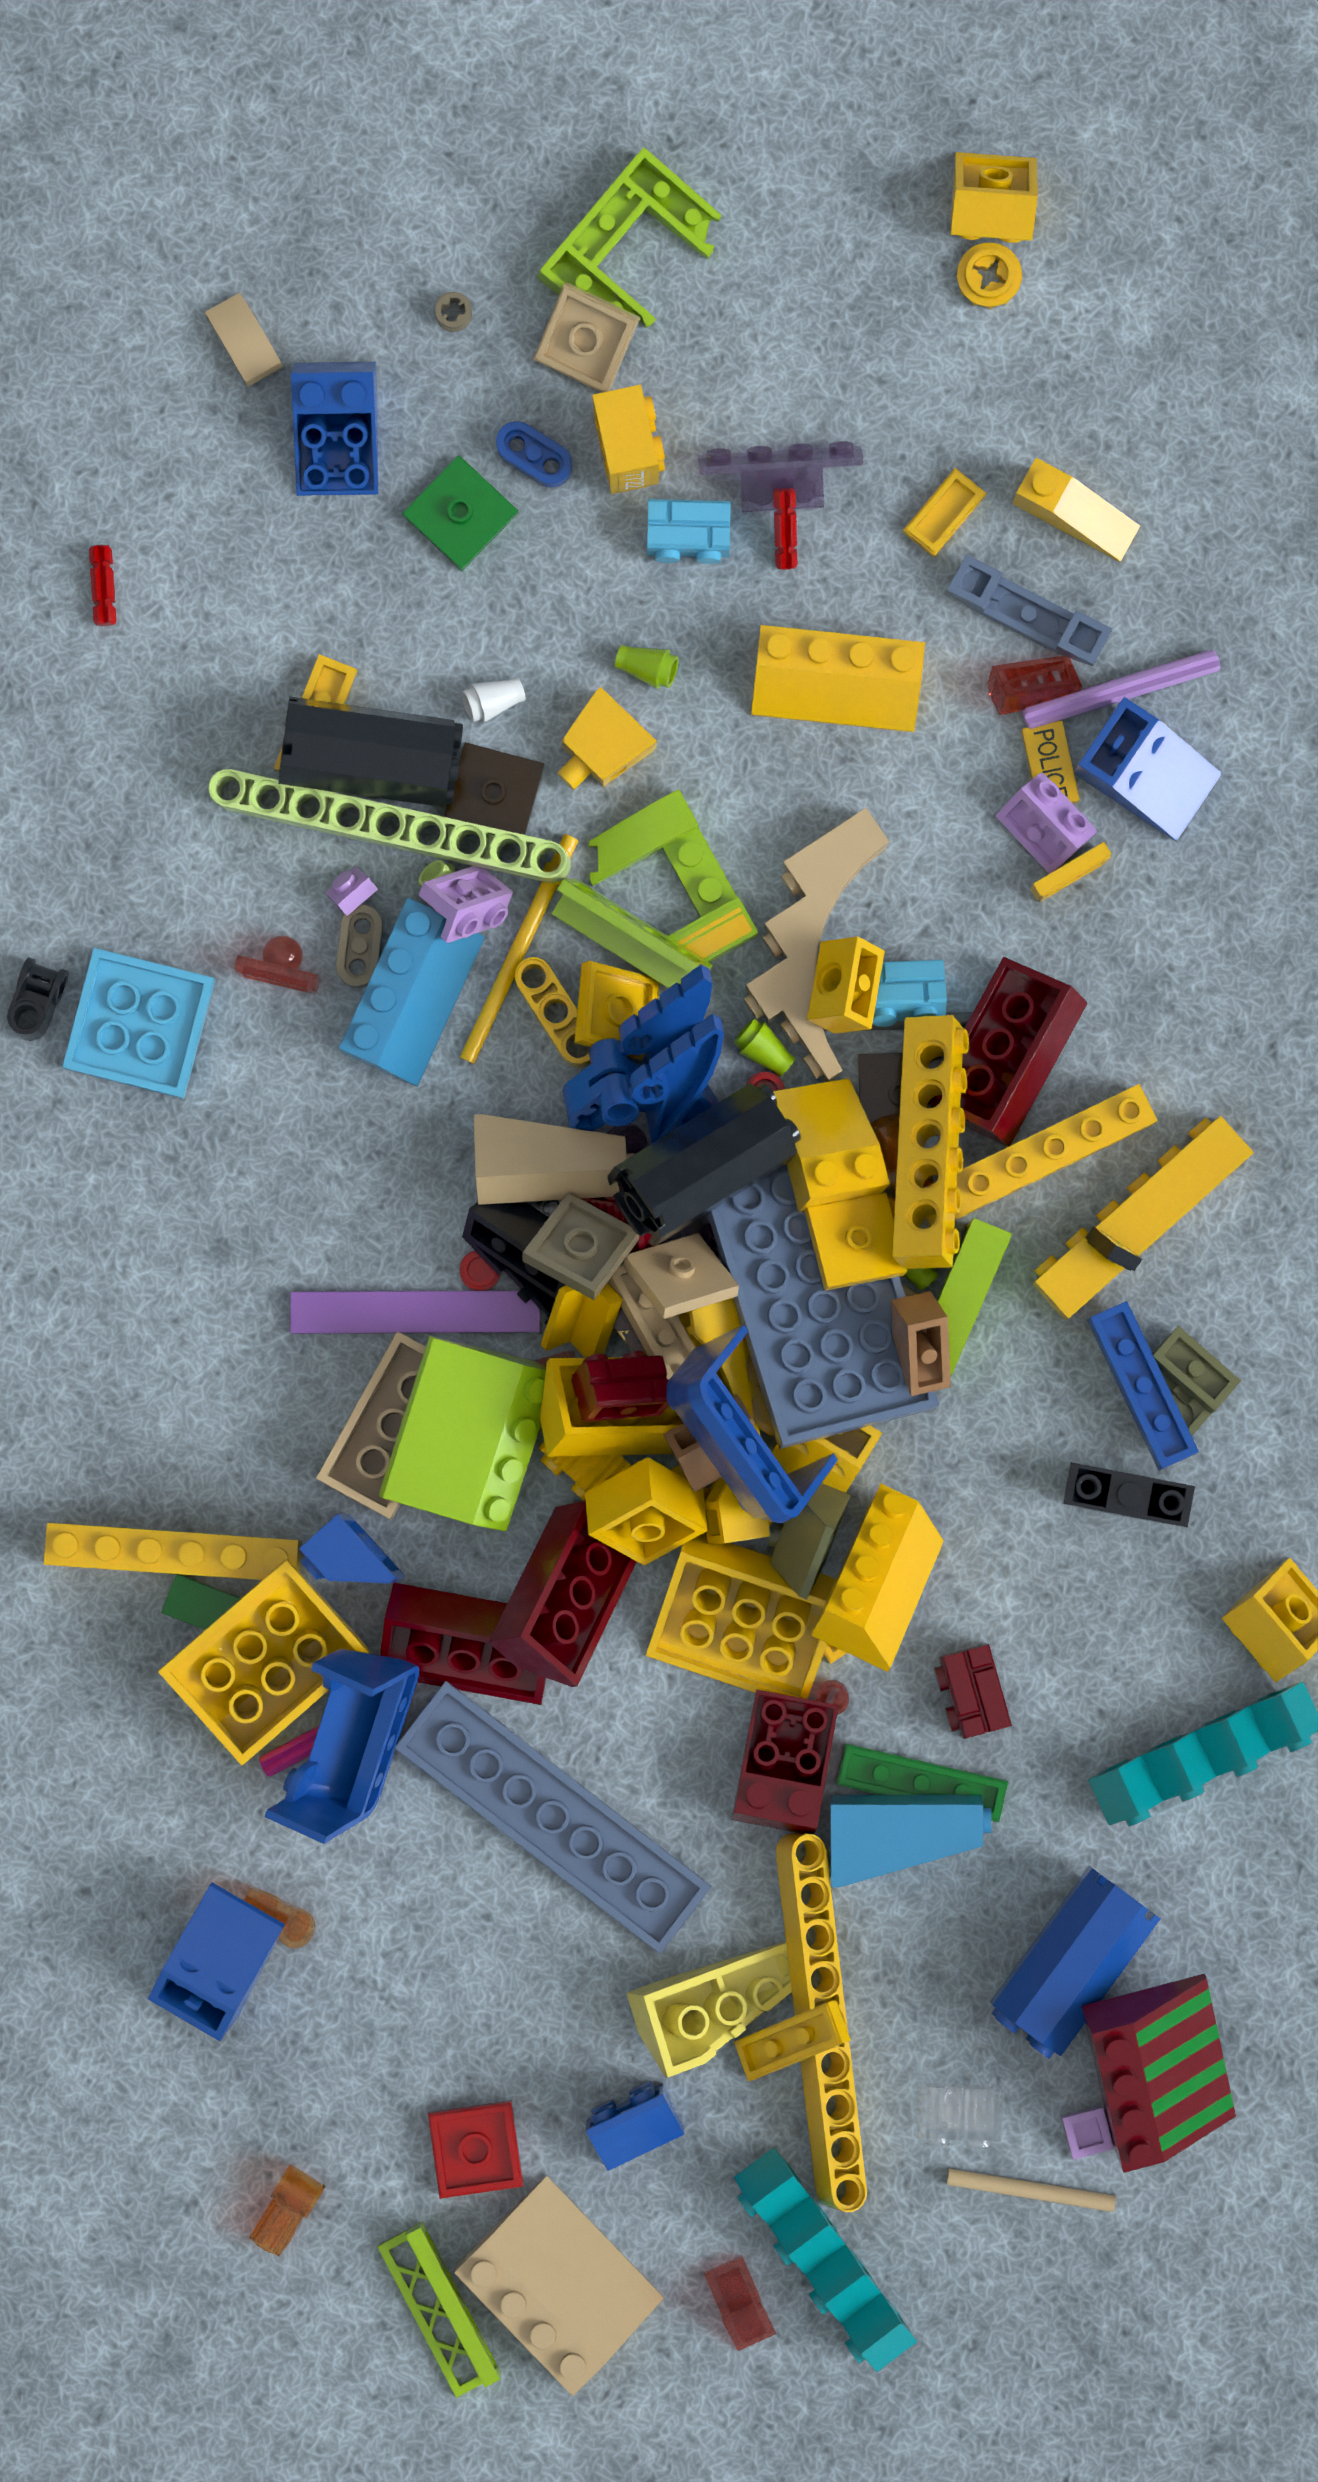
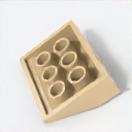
[454,2175,664,2396]

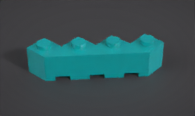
[1088,1681,1318,1827]
[733,2147,918,2372]

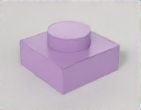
[325,866,378,916]
[1061,2106,1114,2160]

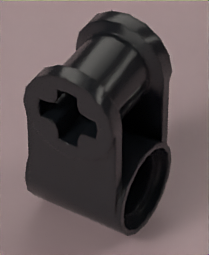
[7,957,69,1041]

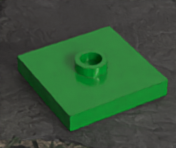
[402,455,518,571]

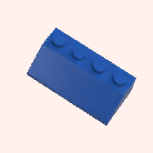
[299,1514,405,1583]

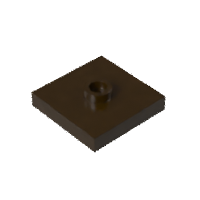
[444,742,545,835]
[858,1053,942,1137]

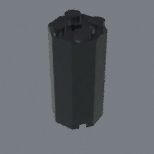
[278,696,463,807]
[607,1083,801,1246]

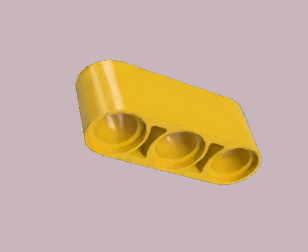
[515,957,591,1068]

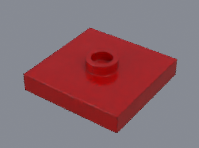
[428,2100,524,2199]

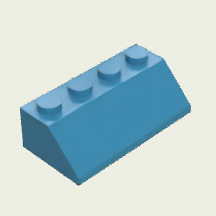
[339,897,485,1087]

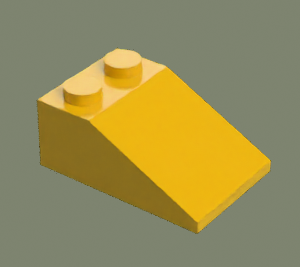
[773,1078,890,1212]

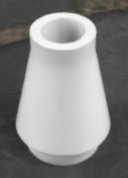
[461,677,526,723]

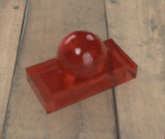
[234,935,321,995]

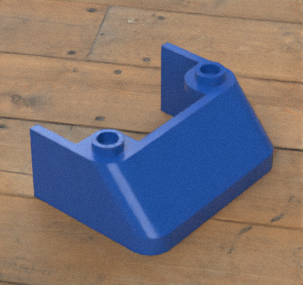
[666,1325,838,1523]
[265,1649,420,1844]

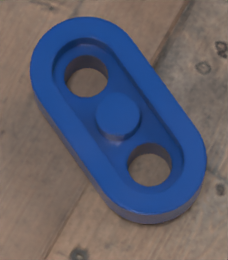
[496,421,572,488]

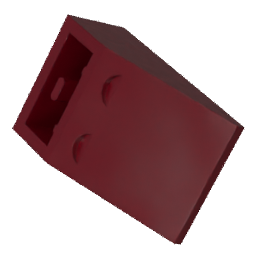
[731,1689,839,1834]

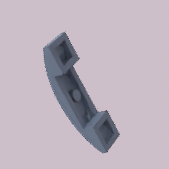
[947,554,1113,666]

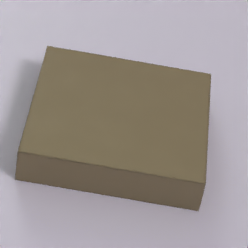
[523,1193,639,1300]

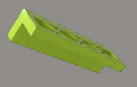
[551,878,713,988]
[377,2221,501,2398]

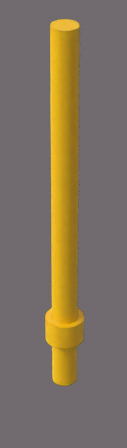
[459,834,578,1064]

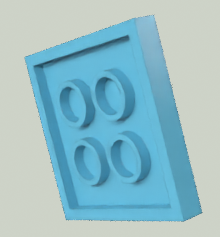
[62,948,215,1099]

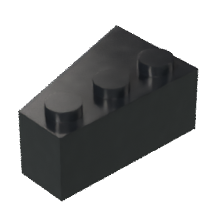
[462,1202,566,1325]

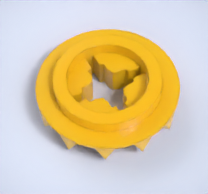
[956,243,1022,309]

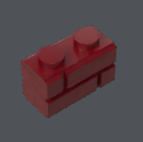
[571,1351,669,1421]
[934,1643,1012,1739]

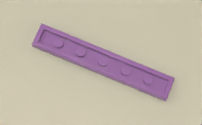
[290,1291,540,1334]

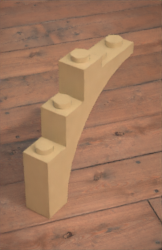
[743,808,889,1082]

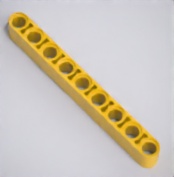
[776,1833,867,2212]

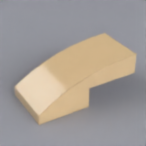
[205,293,283,387]

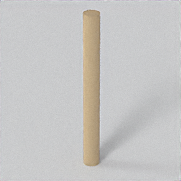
[946,2168,1116,2212]

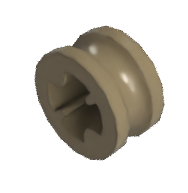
[435,291,472,332]

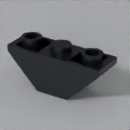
[1063,1462,1195,1527]

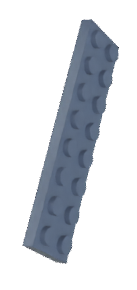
[395,1681,712,1954]

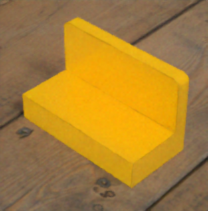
[540,1283,623,1358]

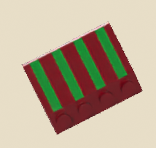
[1081,1973,1236,2173]

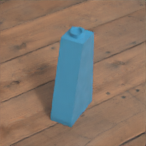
[831,1795,991,1887]

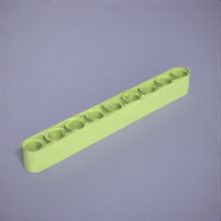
[209,769,571,883]

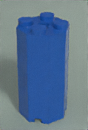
[990,1866,1161,2059]

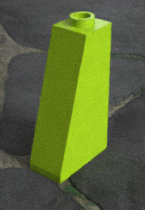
[936,1218,1012,1376]

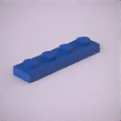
[1087,1301,1199,1471]

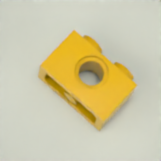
[807,936,885,1034]

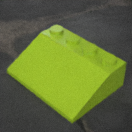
[378,1336,546,1532]

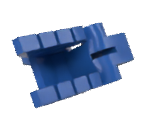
[562,964,724,1143]

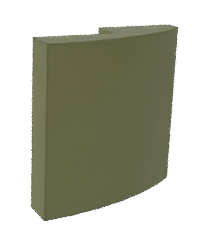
[1120,1326,1241,1436]

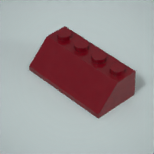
[928,956,1088,1147]
[488,1501,637,1687]
[380,1583,546,1705]

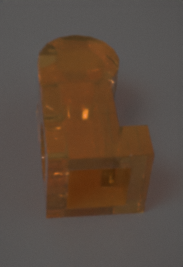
[244,1885,316,1948]

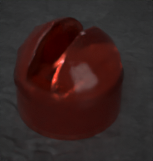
[816,1680,849,1715]

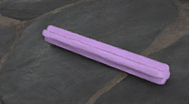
[1022,650,1220,729]

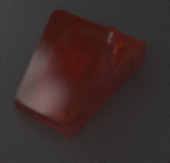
[704,2255,776,2351]

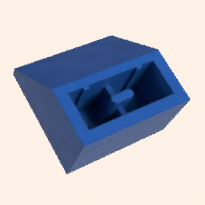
[585,2081,685,2171]

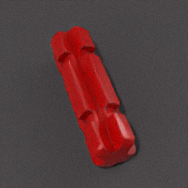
[773,488,798,570]
[89,545,117,626]

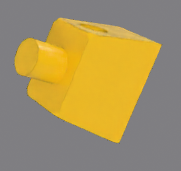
[557,686,657,790]

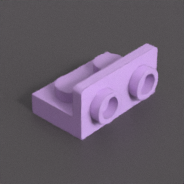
[995,773,1097,874]
[419,866,513,943]

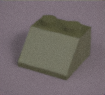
[768,1483,851,1600]

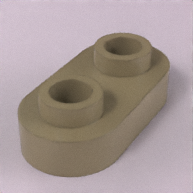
[336,904,383,988]

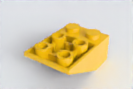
[772,1426,883,1493]

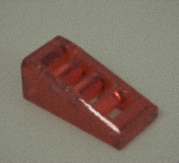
[987,656,1082,715]

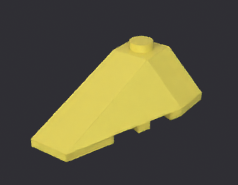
[626,1942,792,2078]

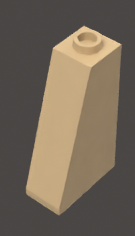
[474,1114,635,1205]

